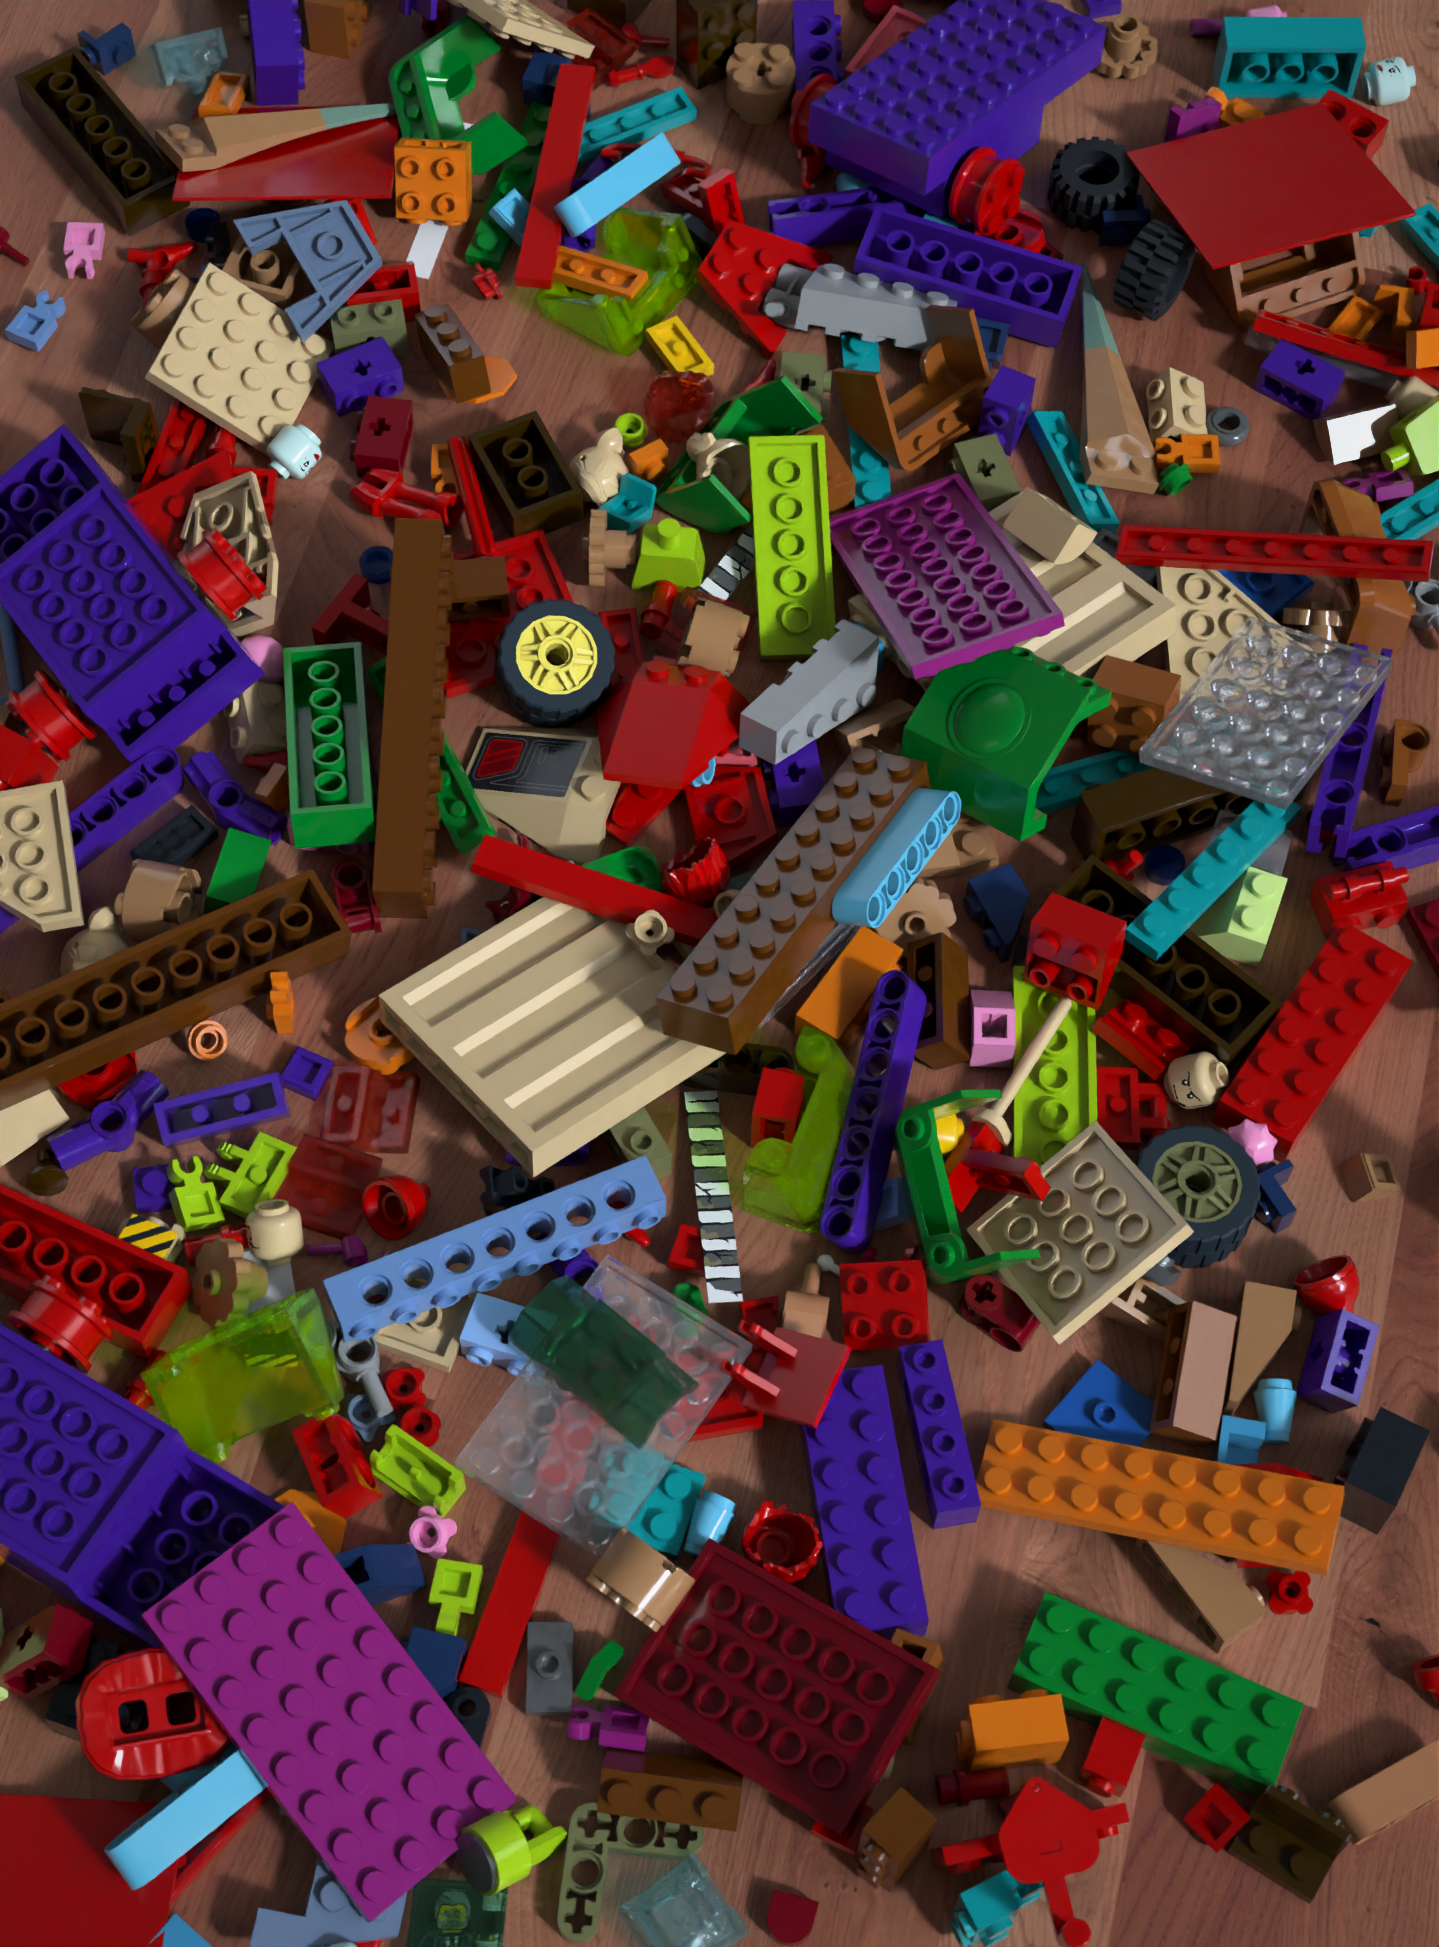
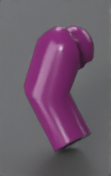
[1190,18,1223,37]

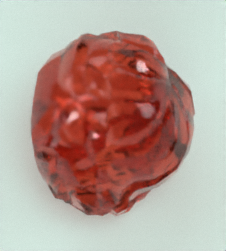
[643,370,715,444]

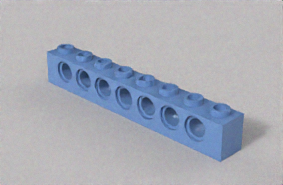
[323,1155,666,1343]

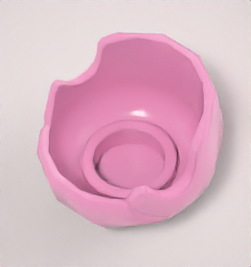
[241,634,284,684]

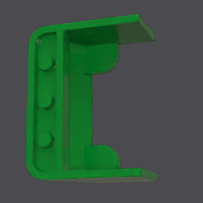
[388,15,528,175]
[655,375,823,534]
[893,1090,1040,1284]

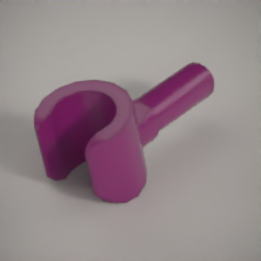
[307,1236,368,1267]

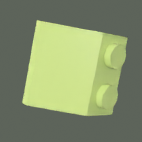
[1188,867,1288,968]

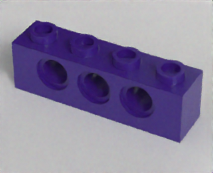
[792,0,843,95]
[896,1339,981,1530]

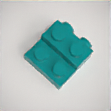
[587,1442,706,1561]
[950,1870,1043,1947]

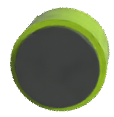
[456,1805,568,1896]

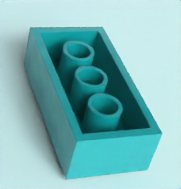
[1213,17,1366,98]

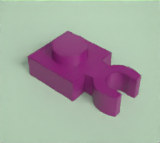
[1343,467,1414,503]
[567,1705,650,1752]

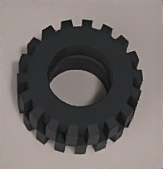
[1047,137,1140,233]
[1114,219,1196,321]

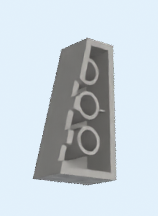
[794,264,958,351]
[739,619,880,765]

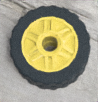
[494,599,615,728]

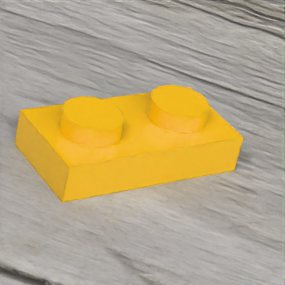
[646,315,714,388]

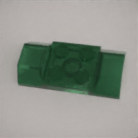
[508,1275,699,1450]

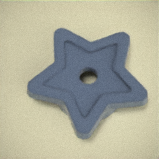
[344,1393,396,1443]

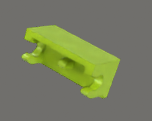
[370,1424,466,1518]

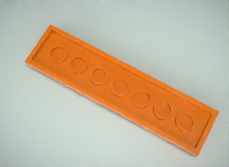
[976,1419,1345,1576]

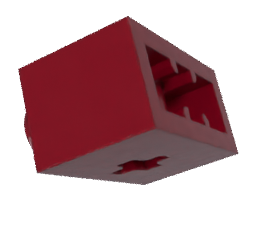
[350,395,415,478]
[0,1603,94,1701]

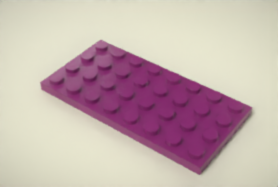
[829,473,1065,680]
[140,1502,517,1923]

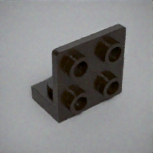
[78,387,159,483]
[1227,1784,1352,1904]

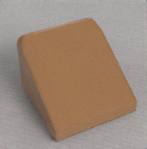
[1341,1153,1402,1202]

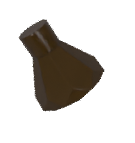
[26,1149,69,1196]

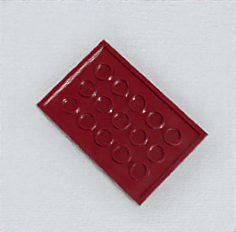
[613,1538,941,1838]

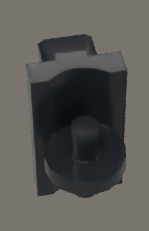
[479,1165,555,1217]

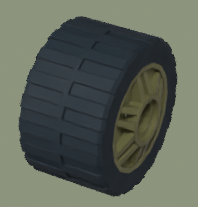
[1135,1125,1261,1268]

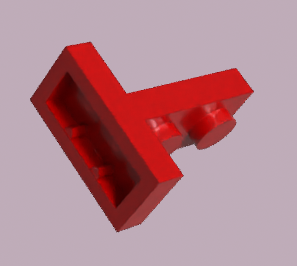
[660,168,745,235]
[312,573,389,655]
[944,1121,1051,1213]

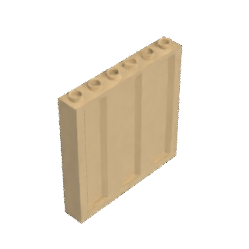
[848,490,1176,692]
[378,897,726,1178]

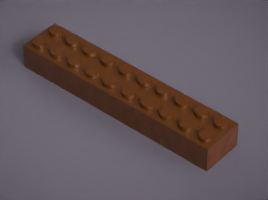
[372,518,454,919]
[655,746,930,1055]
[0,869,352,1111]

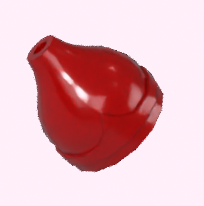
[362,1175,431,1241]
[1292,1255,1360,1316]

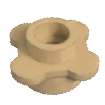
[625,910,675,957]

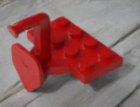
[930,1777,1130,1947]

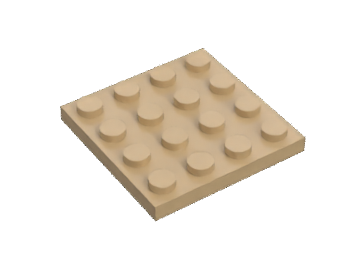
[446,0,595,59]
[144,262,334,456]
[966,1121,1194,1345]

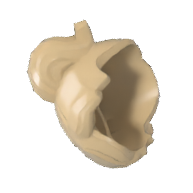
[568,428,629,507]
[686,432,750,500]
[60,906,129,976]

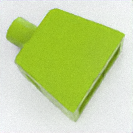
[1381,395,1439,476]
[631,518,706,595]

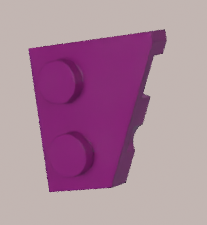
[1163,97,1222,143]

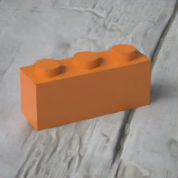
[794,926,905,1058]

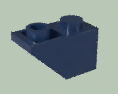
[522,50,591,119]
[963,863,1029,963]
[333,1544,427,1606]
[400,1626,469,1702]

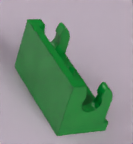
[203,828,272,914]

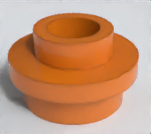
[186,1019,228,1061]

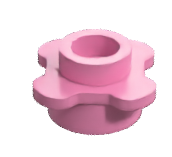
[408,1505,457,1559]

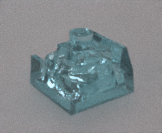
[147,27,228,96]
[618,1851,749,1947]

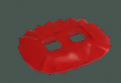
[75,1647,231,1780]

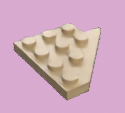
[1155,566,1314,705]
[0,780,84,932]

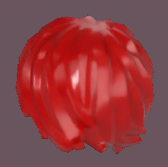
[661,836,730,907]
[741,1500,823,1584]

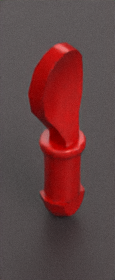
[606,55,676,87]

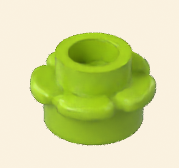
[613,413,649,448]

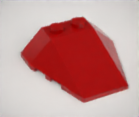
[596,661,750,790]

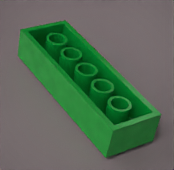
[283,642,376,849]
[1007,1592,1304,1799]

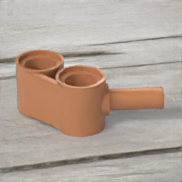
[781,1263,830,1338]

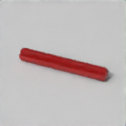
[447,435,497,558]

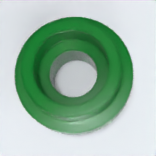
[1158,463,1193,496]

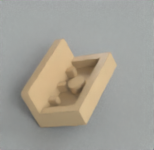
[1146,367,1208,445]
[223,681,287,765]

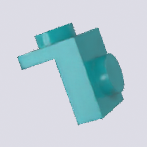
[598,473,657,534]

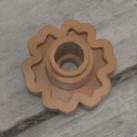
[1097,14,1158,79]
[582,509,637,588]
[1282,601,1353,656]
[875,877,957,958]
[192,1238,268,1327]

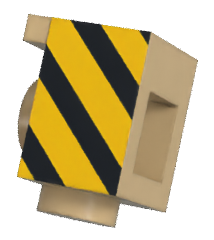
[116,1213,187,1264]

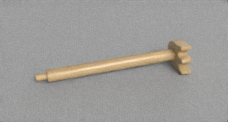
[972,997,1072,1146]

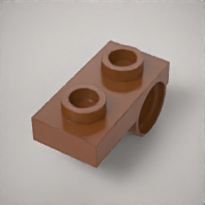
[1378,718,1432,807]

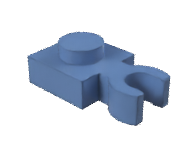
[5,290,66,352]

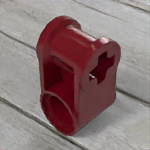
[332,858,382,934]
[959,1274,1041,1352]

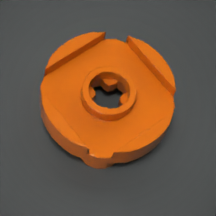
[344,996,415,1075]

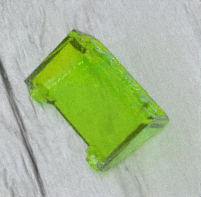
[534,207,702,356]
[742,1025,856,1233]
[141,1287,345,1464]

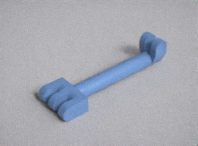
[0,603,25,723]

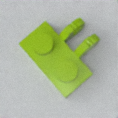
[203,1132,299,1219]

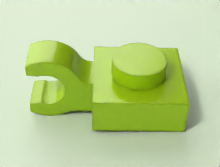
[429,1558,483,1636]

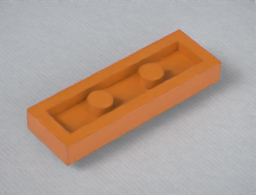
[553,245,649,306]

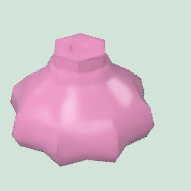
[1229,1119,1277,1168]

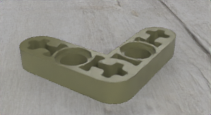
[557,1802,705,1945]

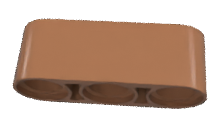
[1328,1740,1439,1846]

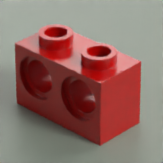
[1318,89,1389,159]
[750,1067,805,1156]
[291,1409,383,1519]

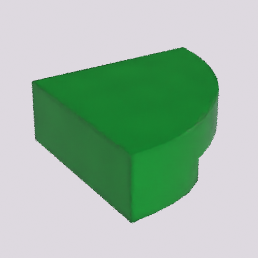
[574,1640,624,1702]

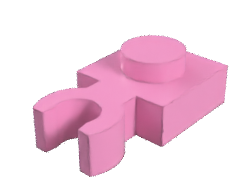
[63,222,105,279]

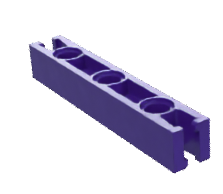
[767,187,972,246]
[1306,643,1393,858]
[1328,806,1439,872]

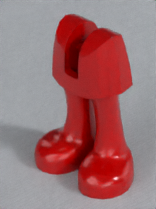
[349,467,464,529]

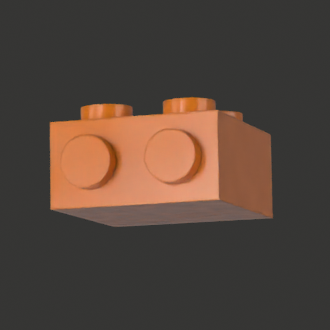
[394,138,472,226]
[955,1689,1069,1772]

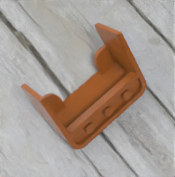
[1203,231,1365,330]
[833,305,992,471]
[1298,479,1416,664]

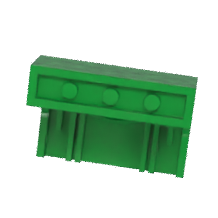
[900,645,1112,842]

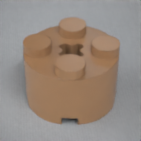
[726,42,796,124]
[129,268,196,350]
[675,597,750,680]
[115,859,202,941]
[586,1527,696,1632]

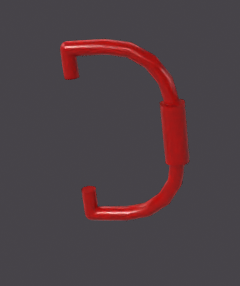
[600,143,712,179]

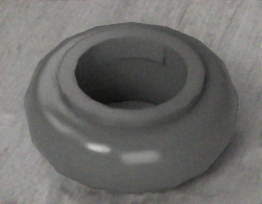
[1206,406,1250,447]

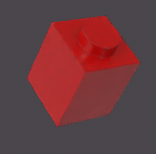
[1077,1717,1146,1798]

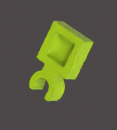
[166,1156,225,1233]

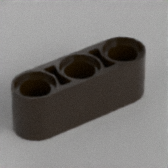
[681,1043,795,1096]

